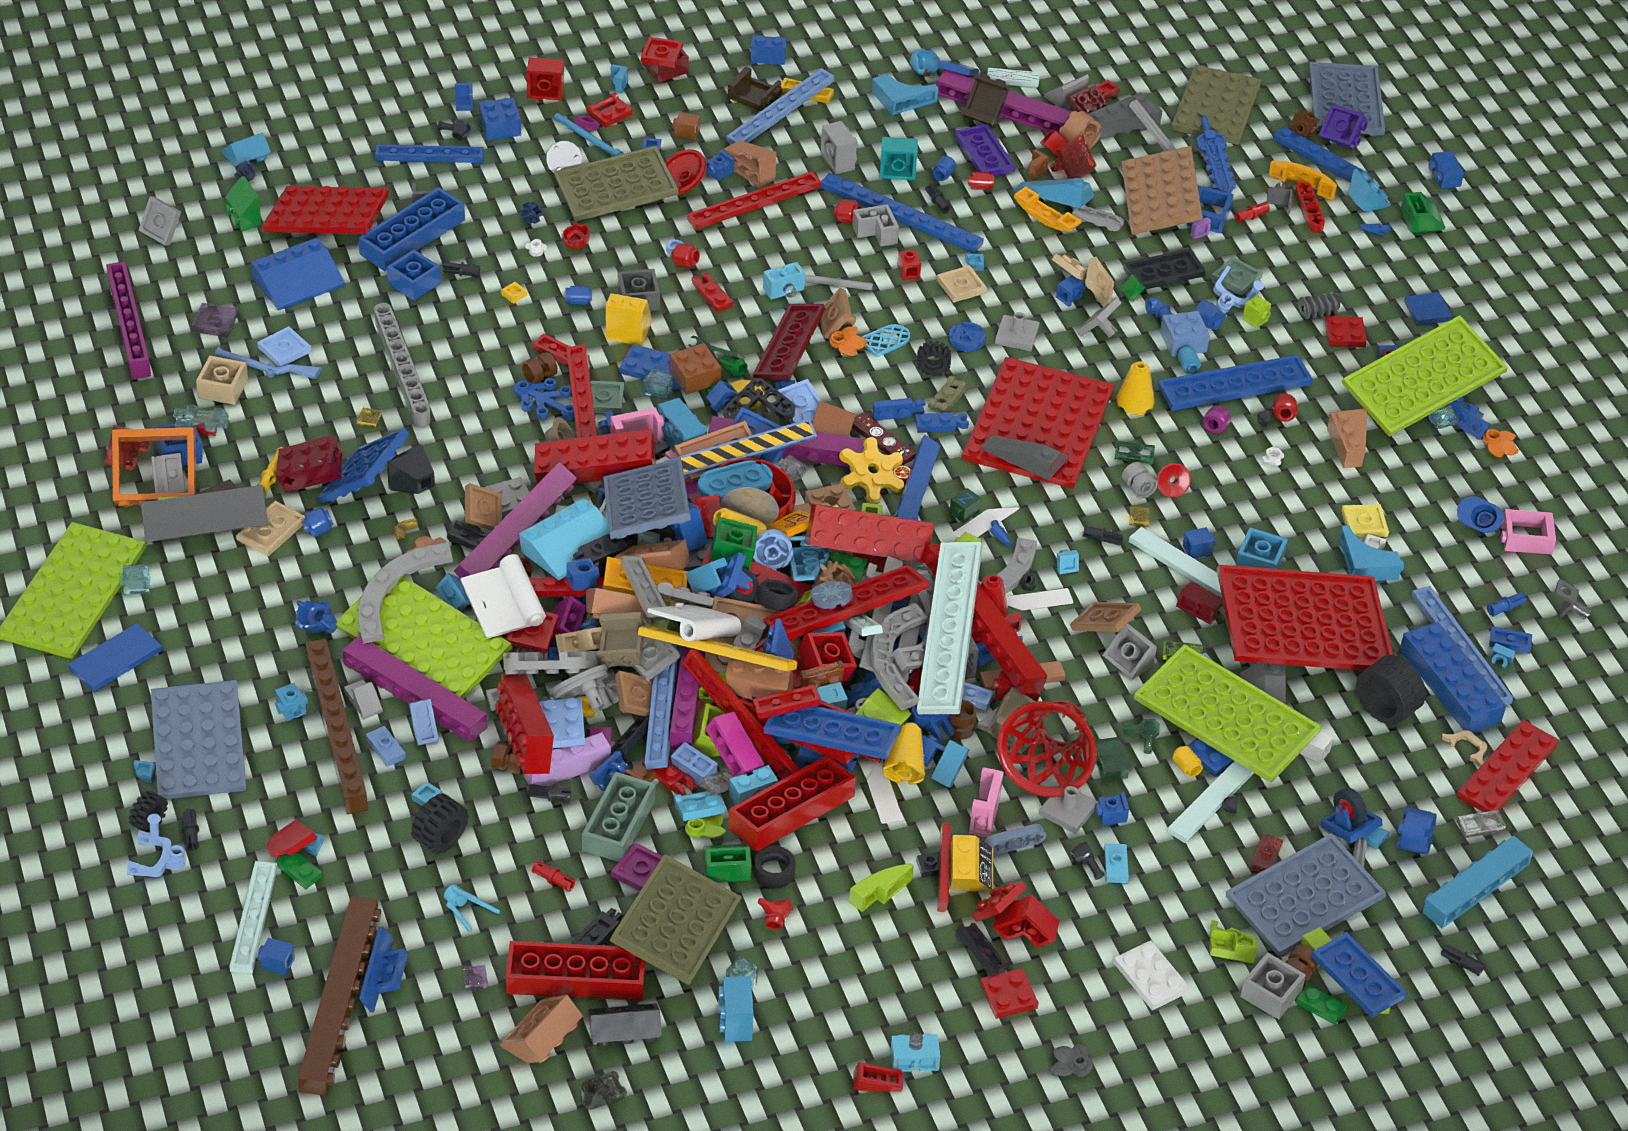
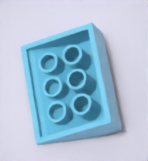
[519,498,609,580]

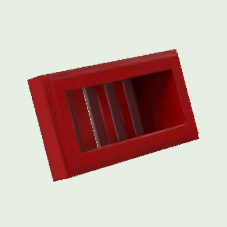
[853,1062,903,1092]

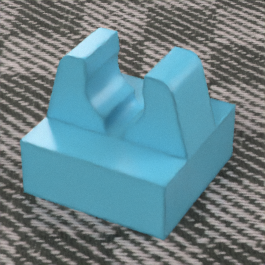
[1057,549,1079,574]

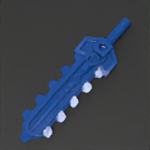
[1196,116,1236,193]

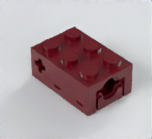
[276,435,343,493]

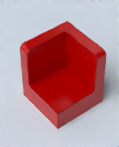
[1040,130,1070,157]

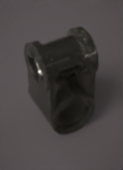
[580,1071,627,1109]

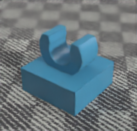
[1492,643,1515,669]

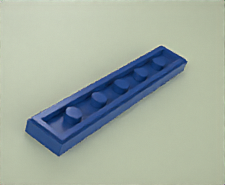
[375,144,484,163]
[895,435,941,517]

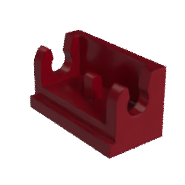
[1176,581,1223,625]

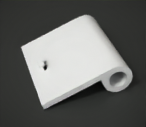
[461,554,546,639]
[647,603,741,641]

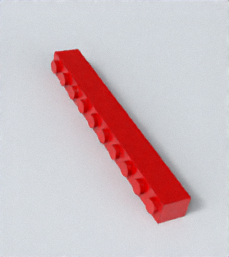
[923,542,1048,695]

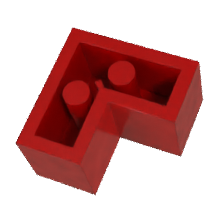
[993,895,1060,948]

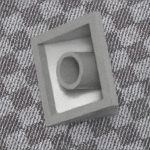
[1044,74,1089,109]
[1102,623,1157,680]

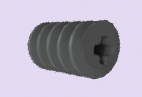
[1299,292,1340,320]

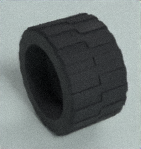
[1356,655,1426,725]

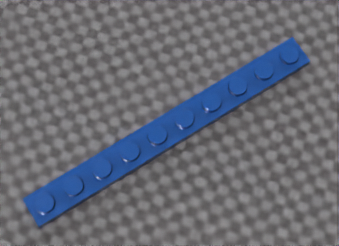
[820,173,984,254]

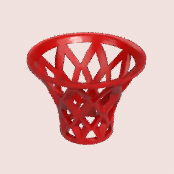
[997,700,1097,797]

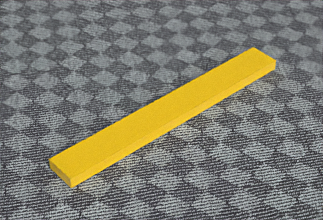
[638,625,797,671]

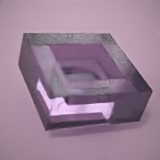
[463,965,488,991]

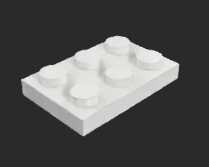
[1114,940,1190,1010]

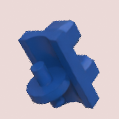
[589,751,630,791]

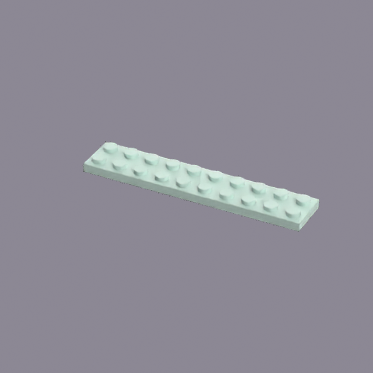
[917,542,982,714]

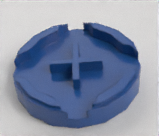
[949,322,986,352]

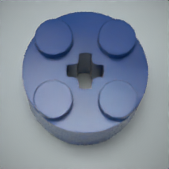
[1397,806,1437,855]

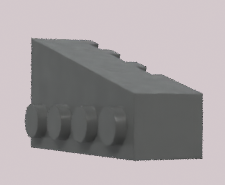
[1088,92,1162,140]

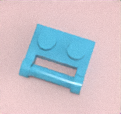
[674,788,726,821]

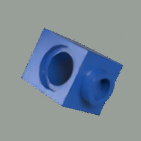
[566,558,599,591]

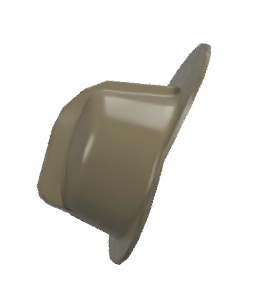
[545,417,577,441]

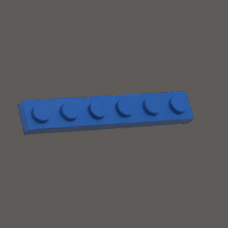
[1273,127,1369,183]

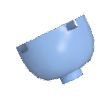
[753,529,793,570]

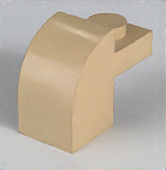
[555,627,602,652]

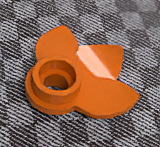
[830,327,867,356]
[1483,429,1519,458]

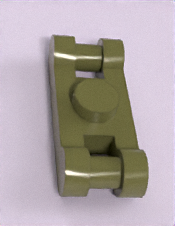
[928,375,968,413]

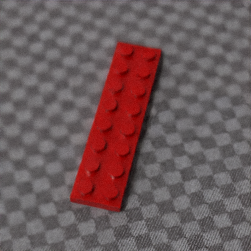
[763,565,929,641]

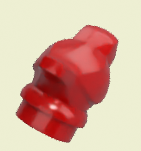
[758,898,793,929]

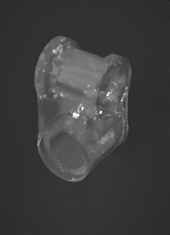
[774,455,807,482]

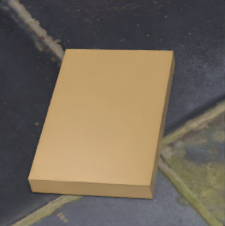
[236,501,306,556]

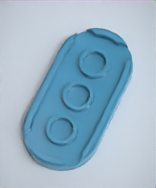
[697,460,773,501]

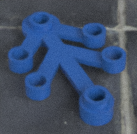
[514,378,575,422]

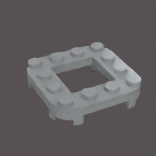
[503,651,599,674]

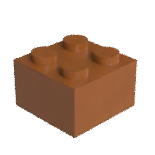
[670,343,721,395]

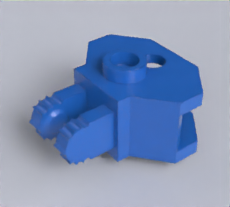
[908,705,954,741]

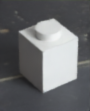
[1300,731,1333,764]

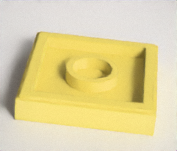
[1341,504,1389,538]

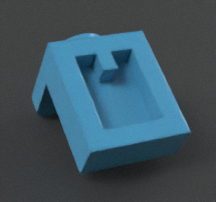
[610,64,628,93]

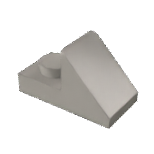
[732,614,767,650]
[344,679,383,720]

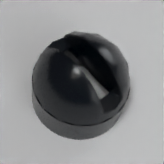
[1257,410,1273,427]
[1020,573,1037,591]
[1223,796,1238,814]

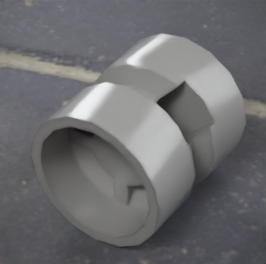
[1122,462,1158,499]

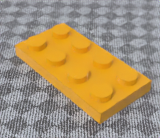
[603,557,688,605]

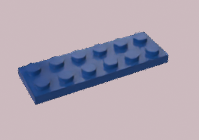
[764,706,901,760]

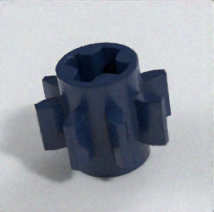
[234,161,257,182]
[520,201,543,225]

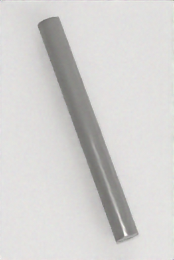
[805,275,873,291]

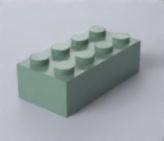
[582,772,656,862]

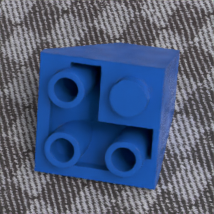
[763,619,794,660]

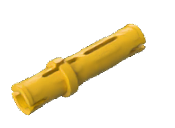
[256,447,284,494]

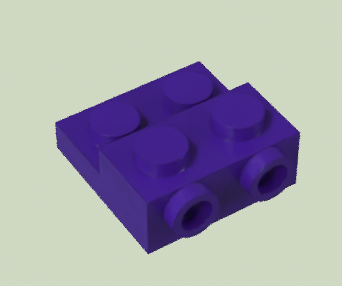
[1319,104,1368,150]

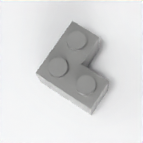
[852,204,899,247]

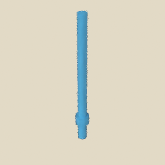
[554,113,624,157]

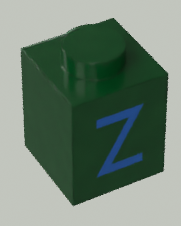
[949,488,981,523]

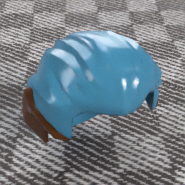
[910,48,940,77]

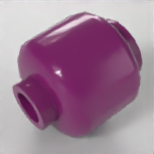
[1203,405,1231,434]

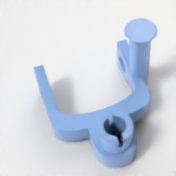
[1213,266,1264,313]
[127,814,186,877]

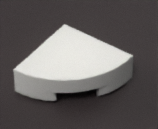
[1364,534,1386,550]

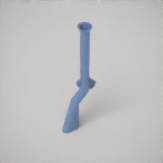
[215,347,321,380]

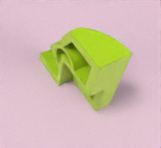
[1209,920,1258,964]

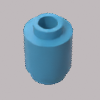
[1178,346,1201,374]

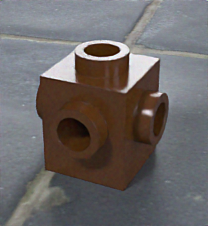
[1288,109,1320,138]

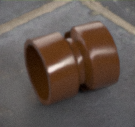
[522,352,558,384]
[948,700,977,740]
[491,741,523,775]
[1285,945,1319,987]

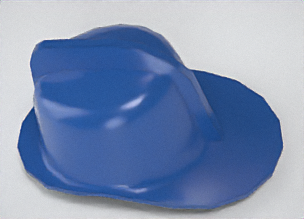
[1457,496,1504,533]

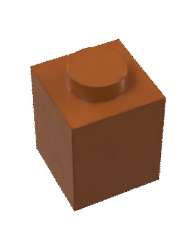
[672,112,700,140]

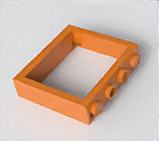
[112,427,196,507]

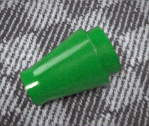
[719,355,748,377]

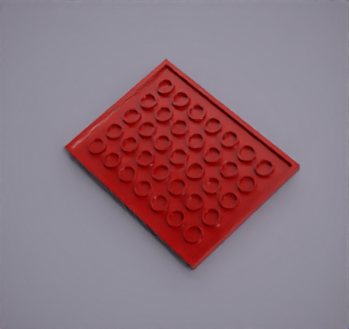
[962,357,1115,489]
[1217,564,1393,670]

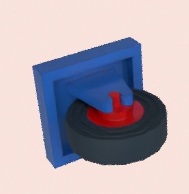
[708,552,759,603]
[1320,787,1383,844]

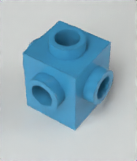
[275,683,308,721]

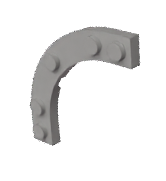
[933,538,1037,594]
[358,542,453,644]
[892,570,935,671]
[870,603,928,710]

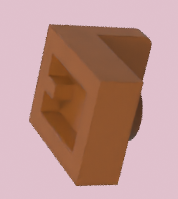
[1028,149,1049,180]
[625,763,655,782]

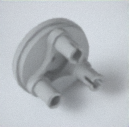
[548,665,612,710]

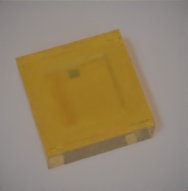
[357,407,382,428]
[1129,506,1150,527]

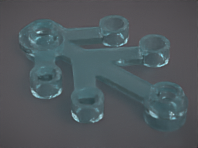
[173,405,229,432]

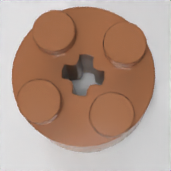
[1059,111,1101,153]

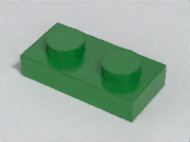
[275,852,322,890]
[1296,984,1347,1025]

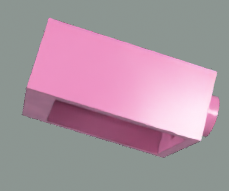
[1499,509,1556,554]

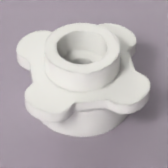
[525,239,547,256]
[1262,447,1284,466]

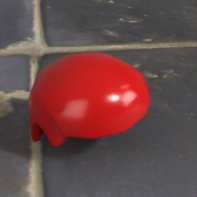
[562,222,590,249]

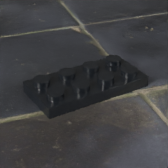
[1123,248,1206,290]

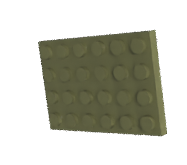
[1171,65,1262,145]
[554,146,679,222]
[610,854,742,985]

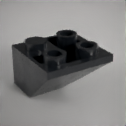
[387,444,435,494]

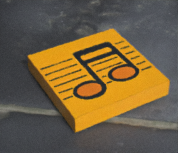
[766,510,810,538]

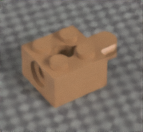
[793,483,856,513]

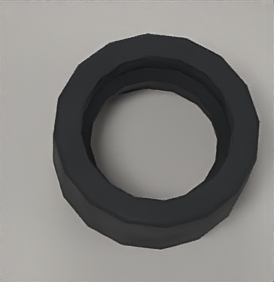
[757,580,798,611]
[753,845,796,888]

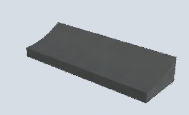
[141,485,269,543]

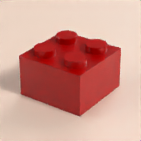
[527,57,564,101]
[798,632,857,682]

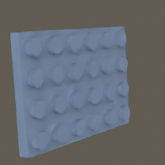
[1309,62,1385,135]
[603,458,691,539]
[151,680,247,799]
[1226,833,1386,957]

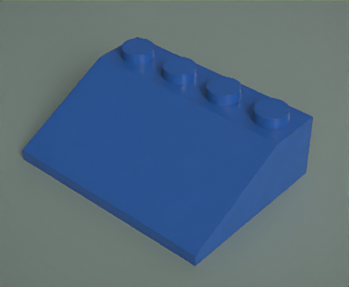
[251,237,345,311]

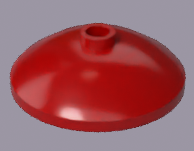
[665,149,707,195]

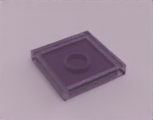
[191,303,239,338]

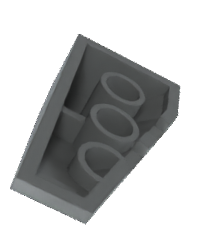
[981,435,1069,480]
[1240,663,1286,705]

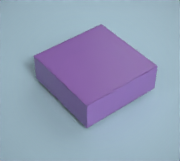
[1190,217,1211,239]

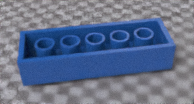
[358,187,465,271]
[1400,622,1506,733]

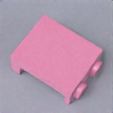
[611,407,664,446]
[969,768,1004,837]

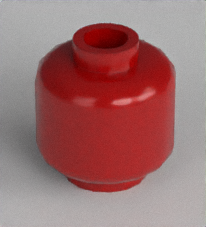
[834,200,861,223]
[671,243,700,268]
[1273,393,1298,422]

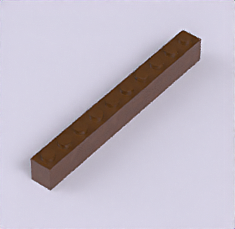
[305,639,368,815]
[298,896,381,1096]

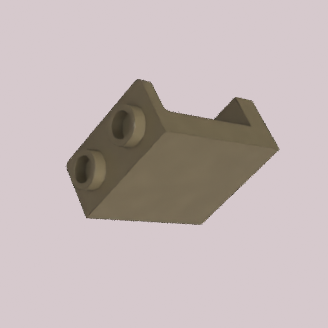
[595,612,646,667]
[986,687,1037,755]

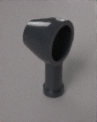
[437,120,471,140]
[1070,841,1105,880]

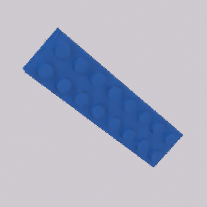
[1158,355,1313,411]

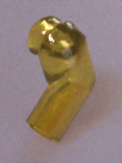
[393,518,418,540]

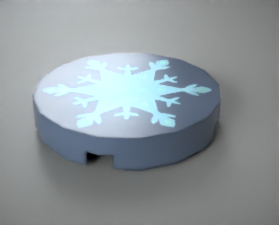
[811,581,853,609]

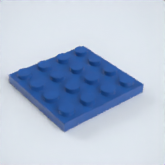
[317,428,409,504]

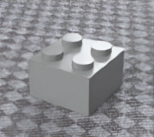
[821,121,858,174]
[1240,952,1306,1020]

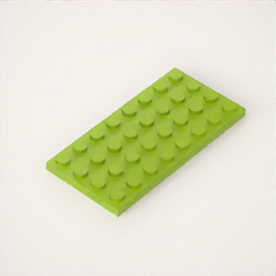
[1342,315,1508,437]
[0,522,146,659]
[336,576,512,699]
[1134,644,1321,783]

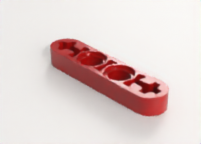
[1295,181,1325,233]

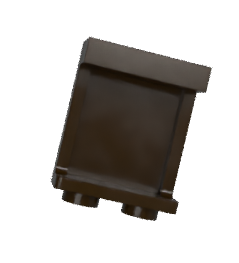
[727,67,782,111]
[959,73,1010,128]

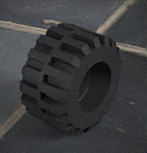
[411,793,469,854]

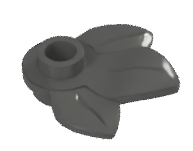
[1049,1044,1092,1077]

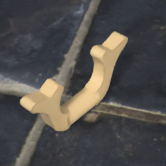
[1442,730,1487,768]

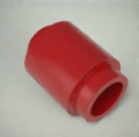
[968,172,994,190]

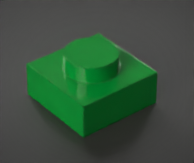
[1120,274,1145,301]

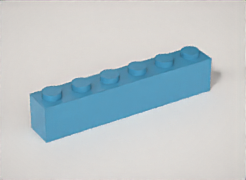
[1422,836,1533,929]

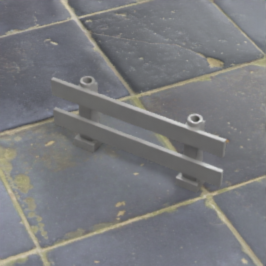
[847,556,933,683]

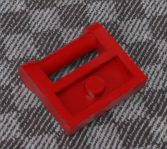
[586,93,633,128]

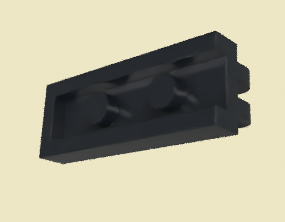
[447,520,488,550]
[611,715,650,762]
[955,922,1009,976]

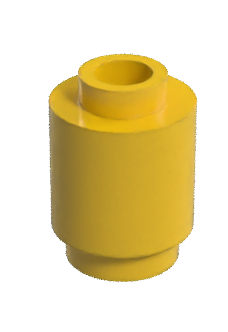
[1172,746,1203,777]

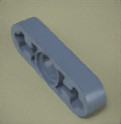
[984,824,1046,855]

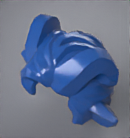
[295,600,337,634]

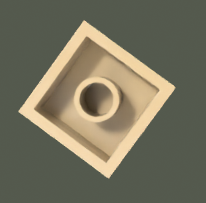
[196,356,248,405]

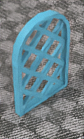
[862,324,910,358]

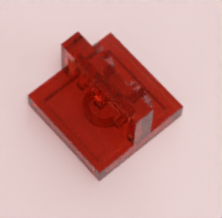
[1050,134,1097,179]

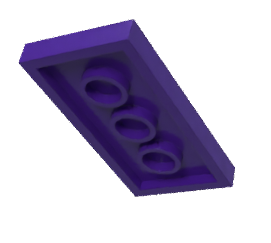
[954,124,1015,176]

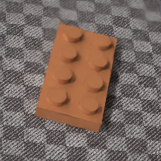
[674,421,762,482]

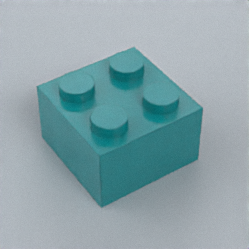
[880,137,918,180]

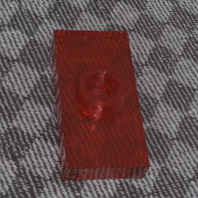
[1250,833,1284,872]

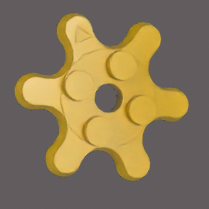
[839,437,904,504]

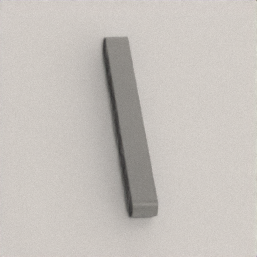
[374,303,431,427]

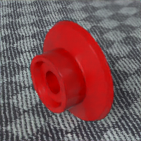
[1157,463,1191,497]

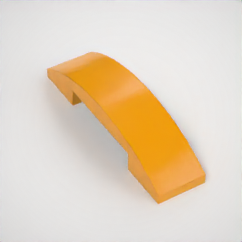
[1268,161,1337,201]
[1014,186,1082,232]

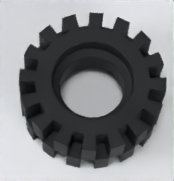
[917,341,951,376]
[129,790,168,833]

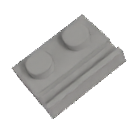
[151,453,185,493]

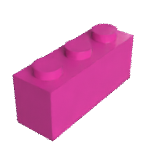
[705,712,765,777]

